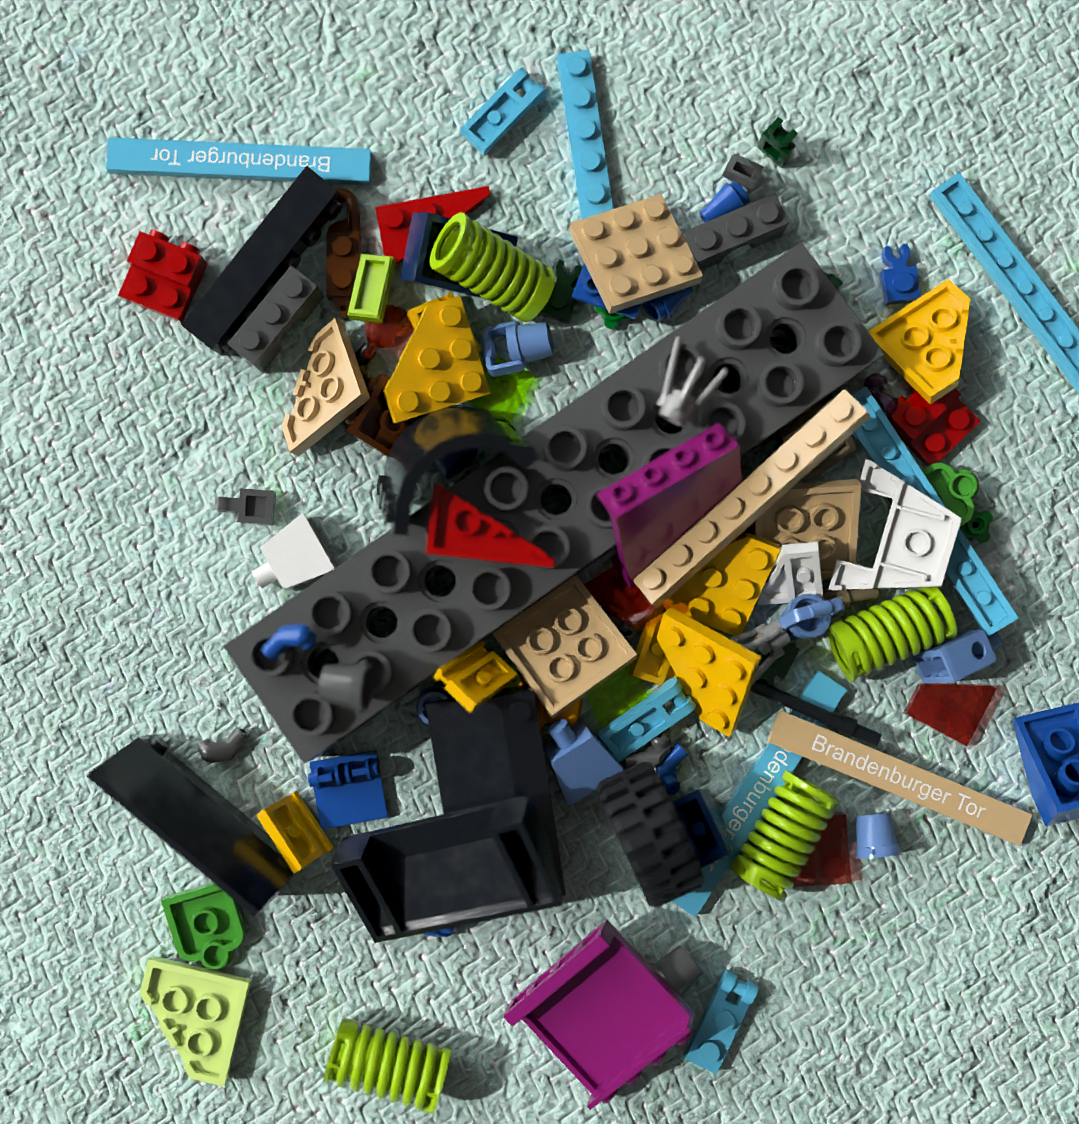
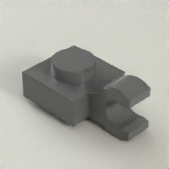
[214,488,276,526]

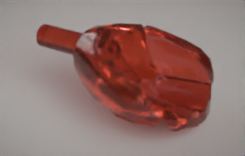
[364,304,414,359]

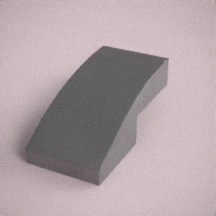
[722,153,764,191]

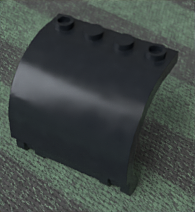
[377,406,536,536]

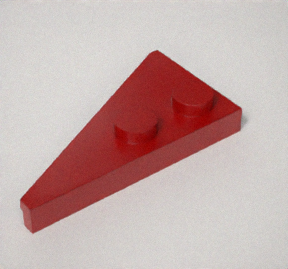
[375,186,490,270]
[426,483,554,568]

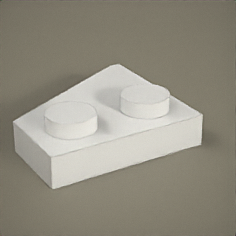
[757,542,824,605]

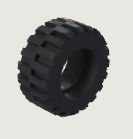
[596,762,705,908]

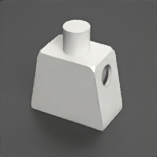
[252,513,337,591]

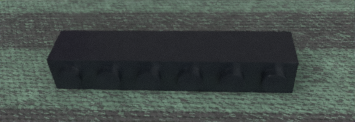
[180,165,345,356]

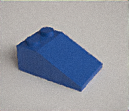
[1012,703,1079,826]

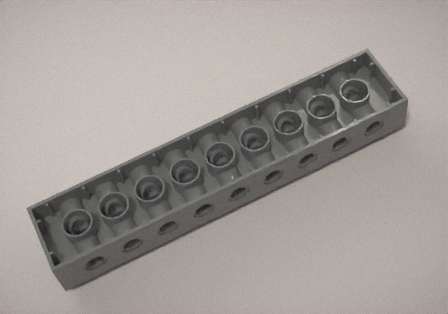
[223,242,884,764]

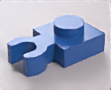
[880,243,921,305]

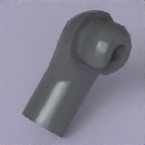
[198,726,250,763]
[626,732,672,768]

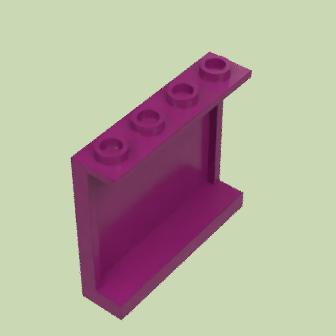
[597,423,742,588]
[503,919,695,1110]

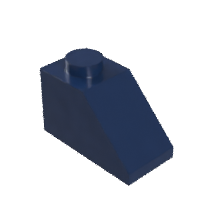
[672,789,732,869]

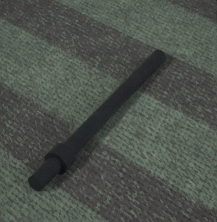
[750,680,882,746]

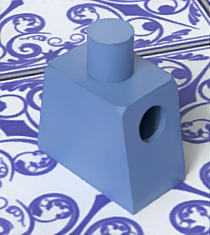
[911,629,1002,684]
[543,719,623,806]

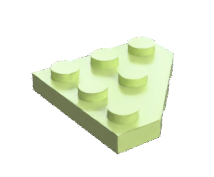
[140,956,252,1087]

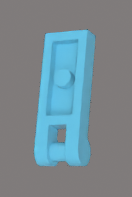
[460,67,547,156]
[598,678,696,762]
[684,969,758,1075]

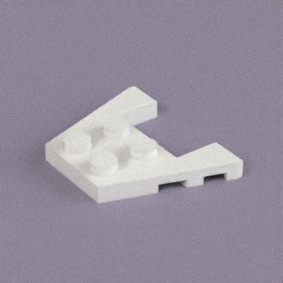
[828,459,962,590]

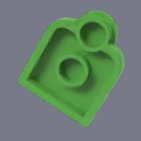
[887,463,979,527]
[161,882,246,970]

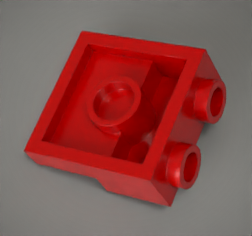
[118,229,208,323]
[887,386,981,466]

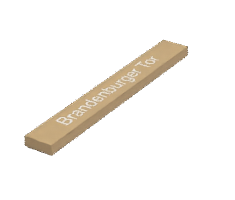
[767,710,1033,846]

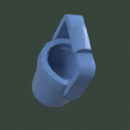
[481,321,554,377]
[778,594,845,640]

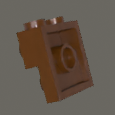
[343,374,425,457]

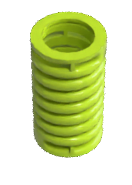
[430,213,556,322]
[825,586,957,682]
[730,769,841,901]
[323,1017,452,1115]

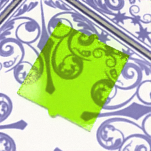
[466,354,536,424]
[587,662,648,729]

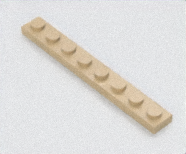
[633,389,871,608]

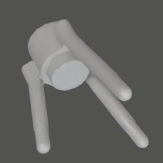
[657,336,728,427]
[730,620,790,686]

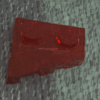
[903,684,997,746]

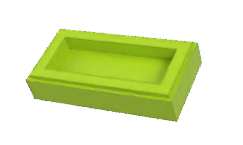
[347,254,396,323]

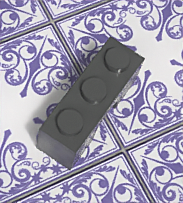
[682,193,789,271]
[227,265,324,373]

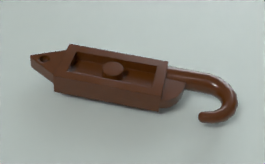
[326,188,361,320]

